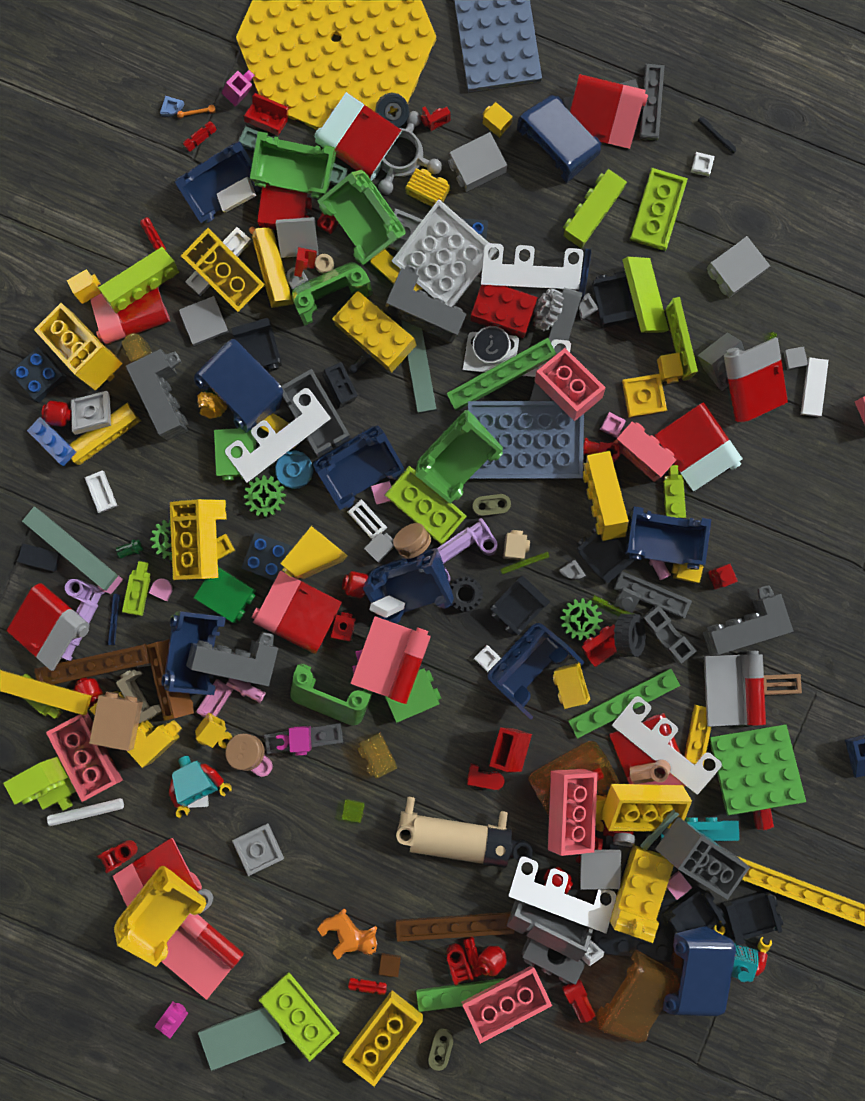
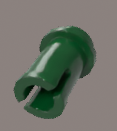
[116,539,143,559]

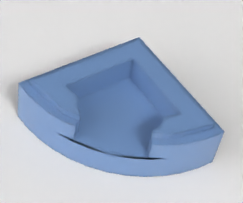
[160,96,184,117]

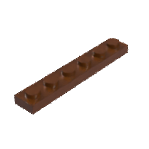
[34,644,150,684]
[396,912,514,942]

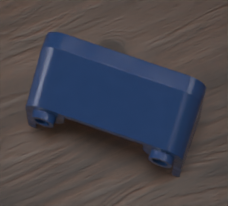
[488,623,585,719]

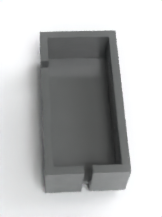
[281,369,351,457]
[507,899,593,962]

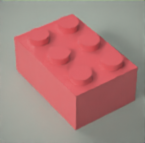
[535,348,606,421]
[613,422,676,482]

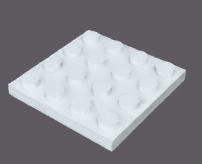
[392,200,498,307]

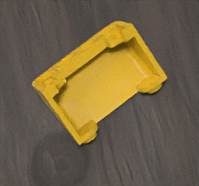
[280,526,348,580]
[114,866,207,967]

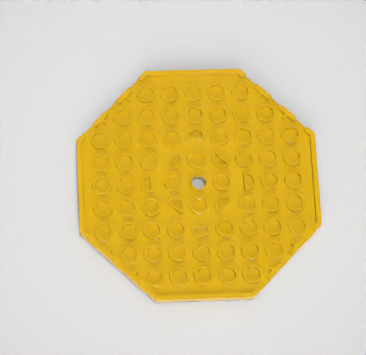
[236,0,436,130]

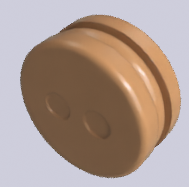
[393,523,431,559]
[226,734,264,771]

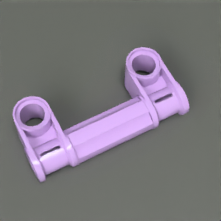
[437,518,497,583]
[62,579,105,660]

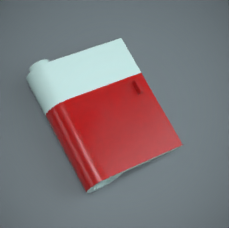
[314,92,402,181]
[655,402,742,491]

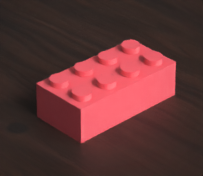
[46,712,123,802]
[548,769,597,856]
[461,966,552,1044]

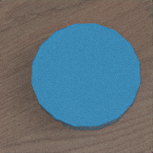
[275,451,313,489]

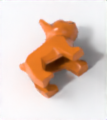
[317,909,377,960]

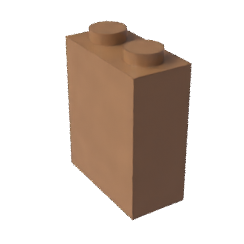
[89,692,143,751]

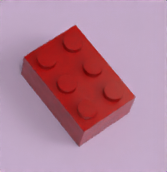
[470,285,538,338]

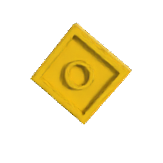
[622,374,667,418]

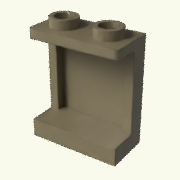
[116,670,162,723]

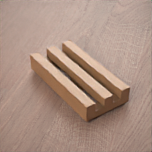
[764,674,802,695]

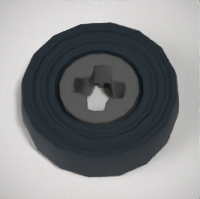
[375,92,409,128]

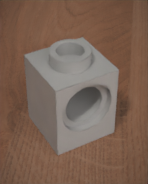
[364,532,394,563]

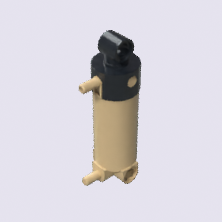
[396,797,533,868]

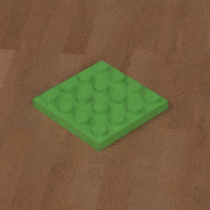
[709,725,806,816]

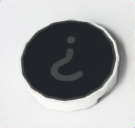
[473,326,511,365]

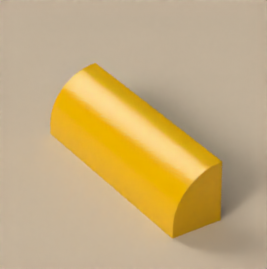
[252,228,293,308]
[69,402,141,465]

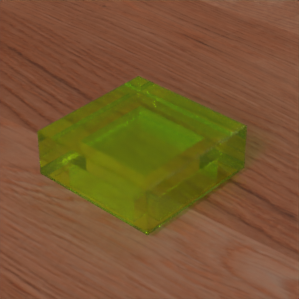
[342,799,365,823]

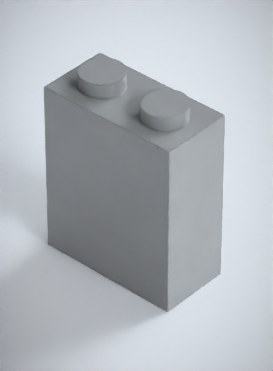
[448,132,507,192]
[707,236,770,298]

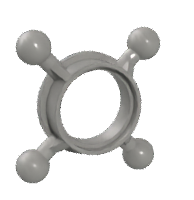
[378,111,442,195]

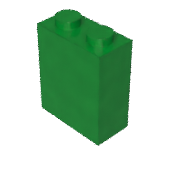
[194,566,256,623]

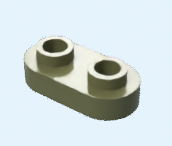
[473,494,511,516]
[428,1029,453,1071]

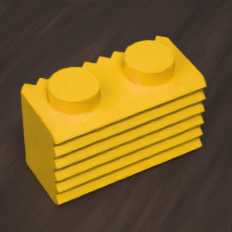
[406,168,450,207]

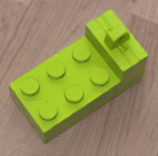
[3,757,76,811]

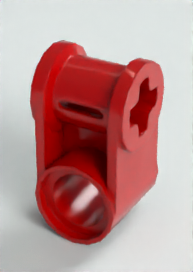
[97,840,137,873]
[446,943,474,986]

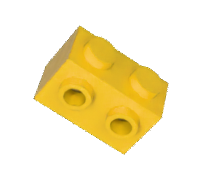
[553,663,590,709]

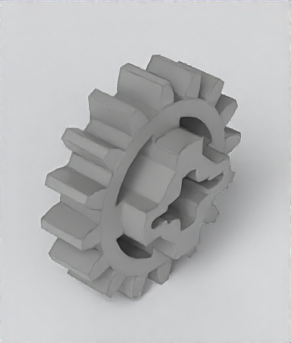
[532,288,564,331]

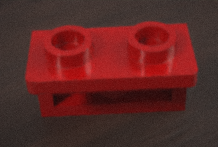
[244,93,289,136]
[582,625,617,667]

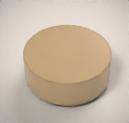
[315,254,334,274]

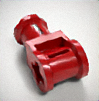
[583,438,621,462]

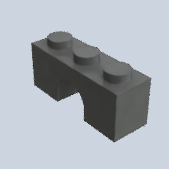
[642,606,696,664]
[521,937,586,985]

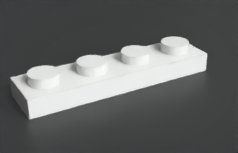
[185,227,252,296]

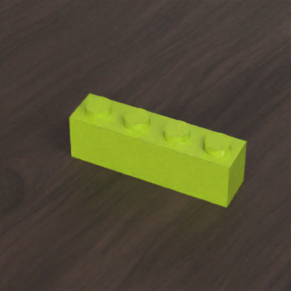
[563,169,627,249]
[98,247,179,313]

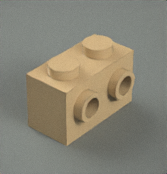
[503,530,530,561]

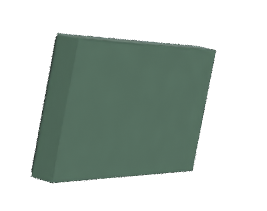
[198,1006,286,1071]

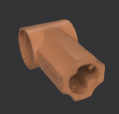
[630,759,671,784]

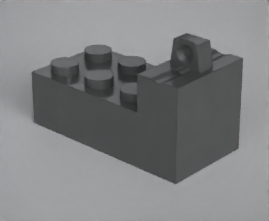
[383,264,466,343]
[126,349,188,441]
[703,585,794,655]
[186,632,278,686]
[656,817,750,900]

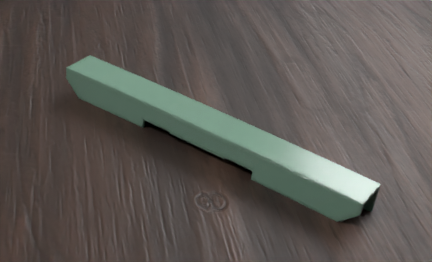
[640,809,679,850]

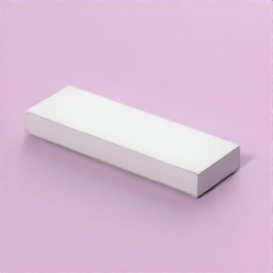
[801,358,828,417]

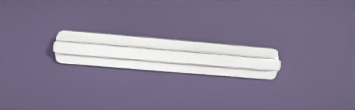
[47,798,124,826]

